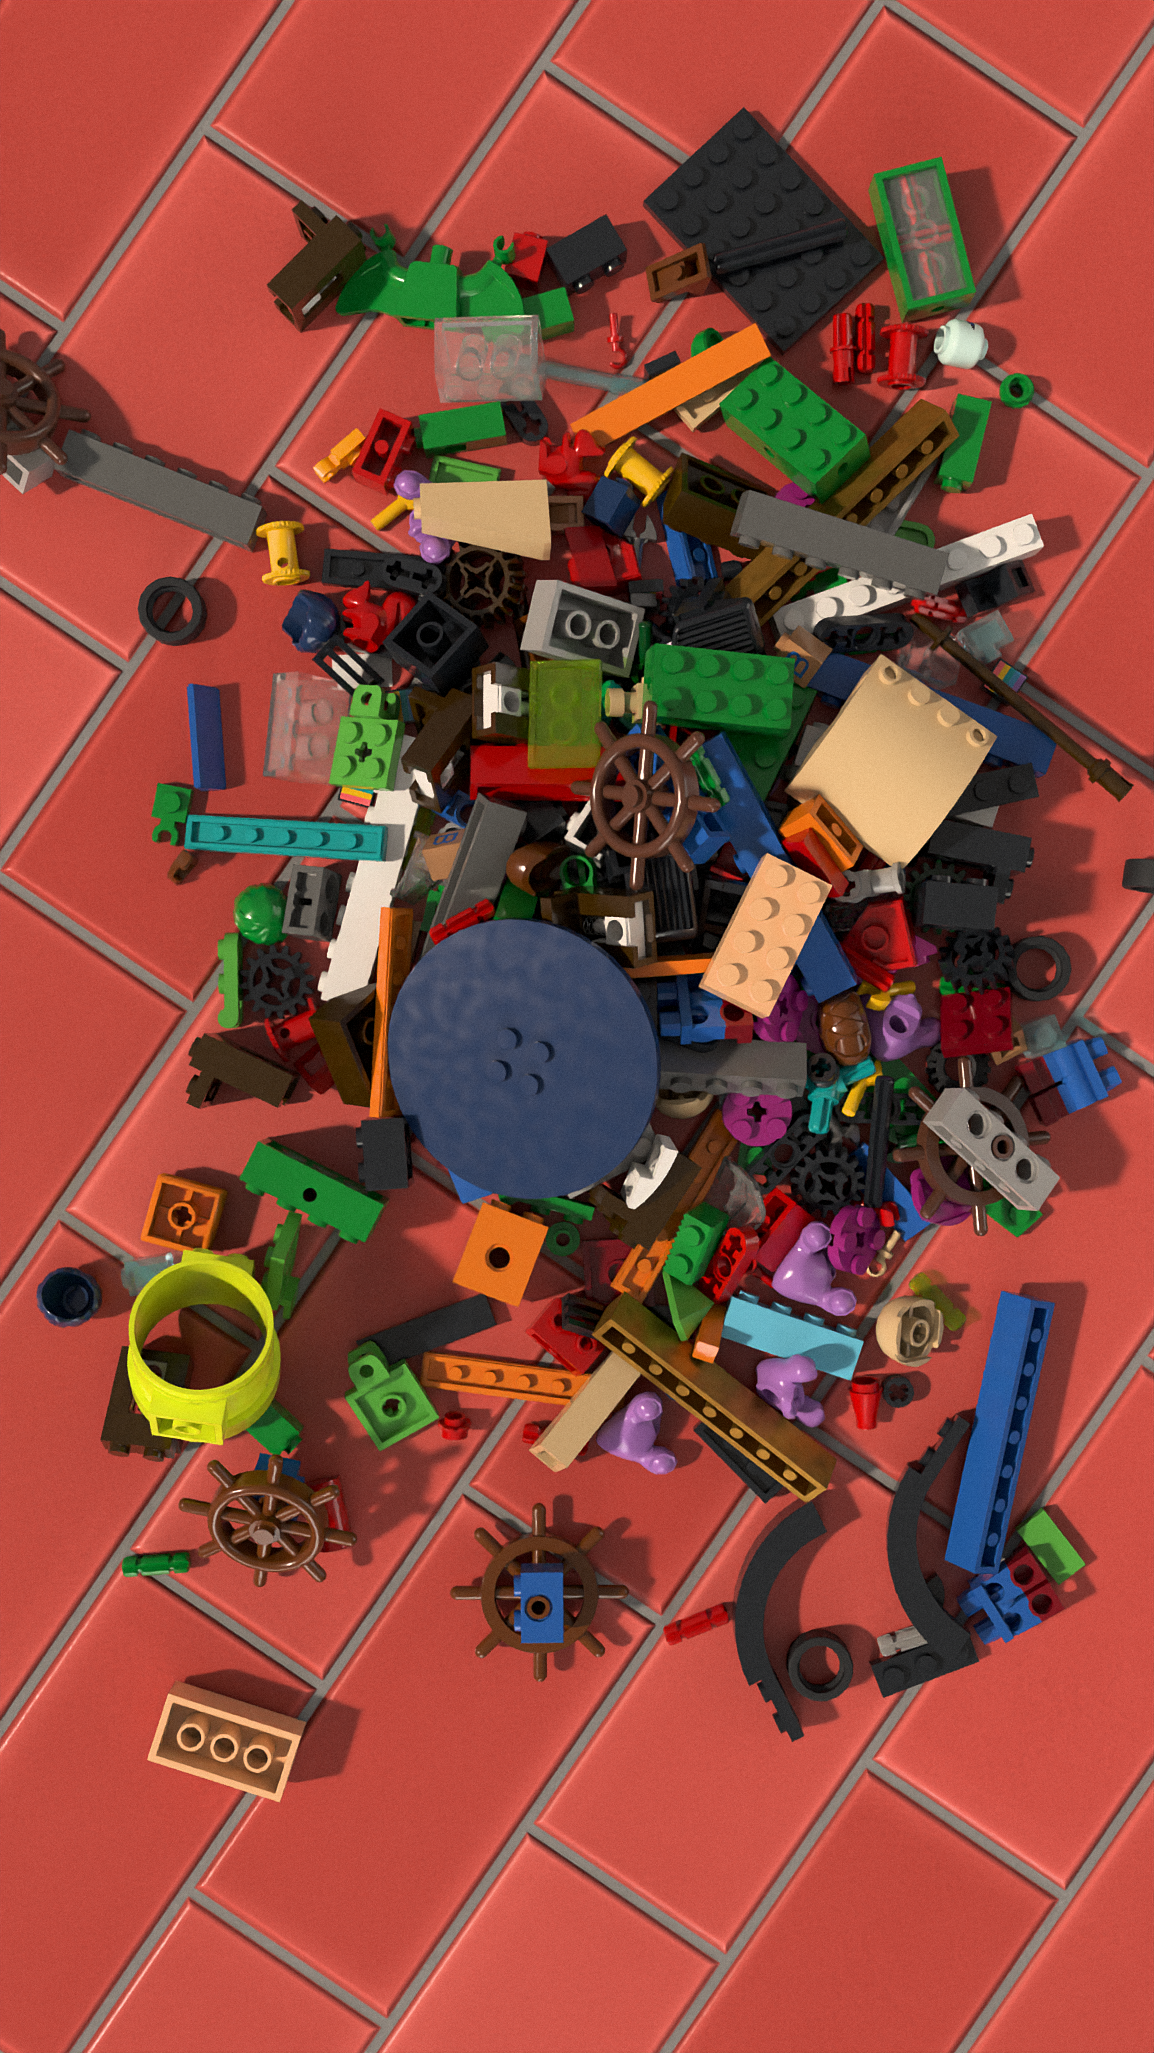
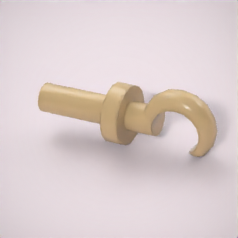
[866,1229,902,1277]

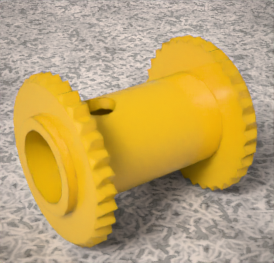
[604,436,674,508]
[256,521,310,586]

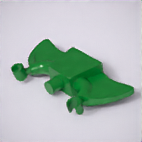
[335,224,527,336]

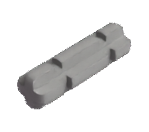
[877,1626,928,1657]

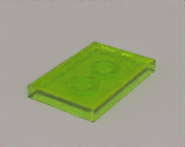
[528,659,602,769]

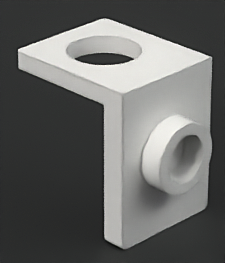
[564,800,603,868]

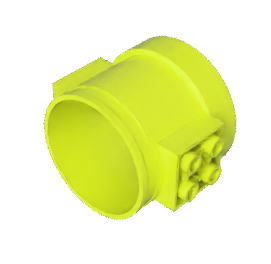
[127,1248,281,1445]

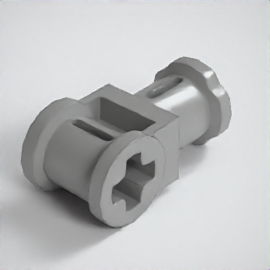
[835,862,906,903]

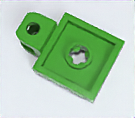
[329,685,406,792]
[261,1211,302,1320]
[345,1341,439,1451]

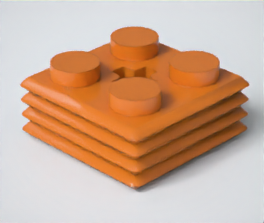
[140,1173,228,1252]

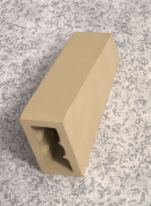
[413,479,551,560]
[529,1351,641,1472]

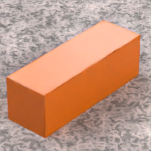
[692,1304,726,1364]

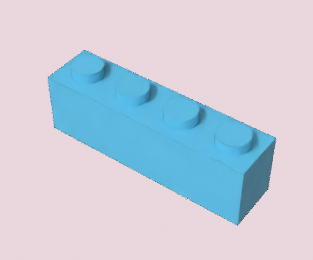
[721,1290,864,1381]

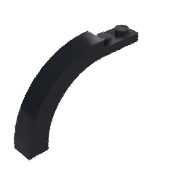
[886,1414,971,1663]
[733,1498,827,1742]

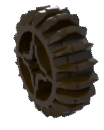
[441,541,529,630]

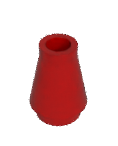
[848,1376,883,1430]

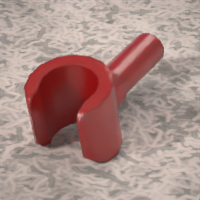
[851,1199,900,1227]
[744,1259,776,1291]

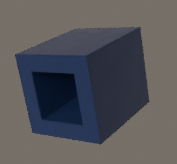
[581,476,642,538]

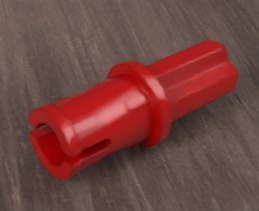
[830,313,857,386]

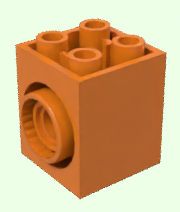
[452,1199,549,1307]

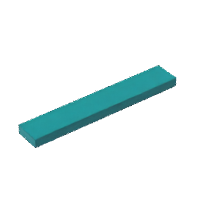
[184,814,388,862]

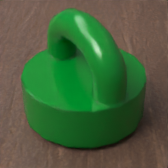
[691,328,723,357]

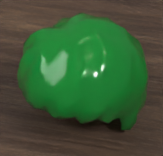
[233,883,289,946]

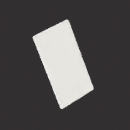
[332,654,393,689]

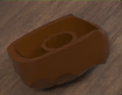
[506,841,571,897]
[817,990,872,1066]

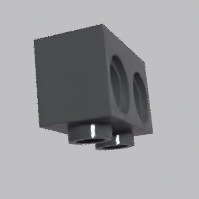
[282,864,342,942]

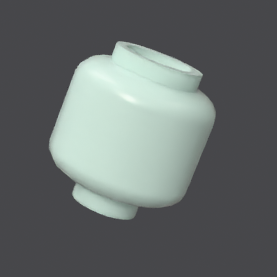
[934,319,988,369]

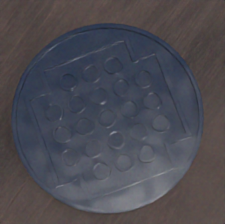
[387,917,661,1199]

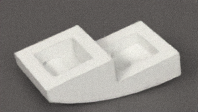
[620,1134,678,1209]

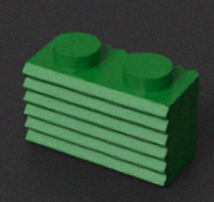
[663,1202,730,1285]

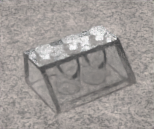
[434,315,548,403]
[263,671,353,786]

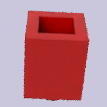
[504,231,548,293]

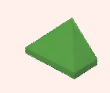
[662,1269,714,1342]

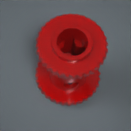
[877,324,929,390]
[264,997,321,1062]

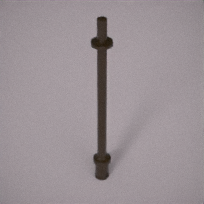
[909,613,1134,802]

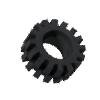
[925,1041,991,1093]

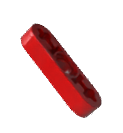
[698,1225,759,1305]

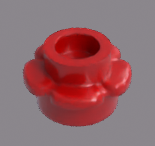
[438,1411,472,1441]

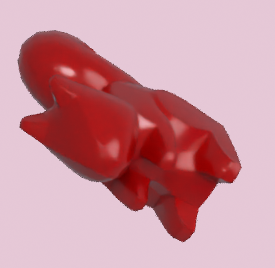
[538,429,606,507]
[342,581,418,653]

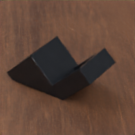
[955,560,1035,618]

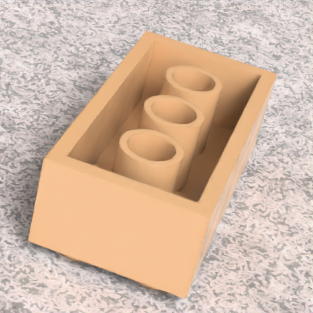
[698,853,832,1018]
[147,1681,306,1802]

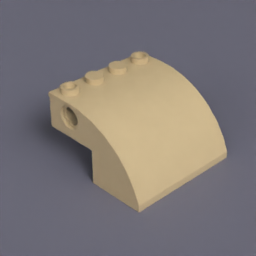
[784,654,997,870]

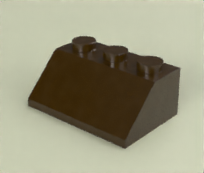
[663,452,774,561]
[308,982,377,1108]

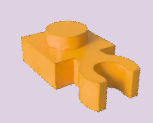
[313,428,366,484]

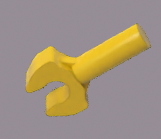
[370,495,414,531]
[856,980,916,1011]
[842,1060,882,1117]

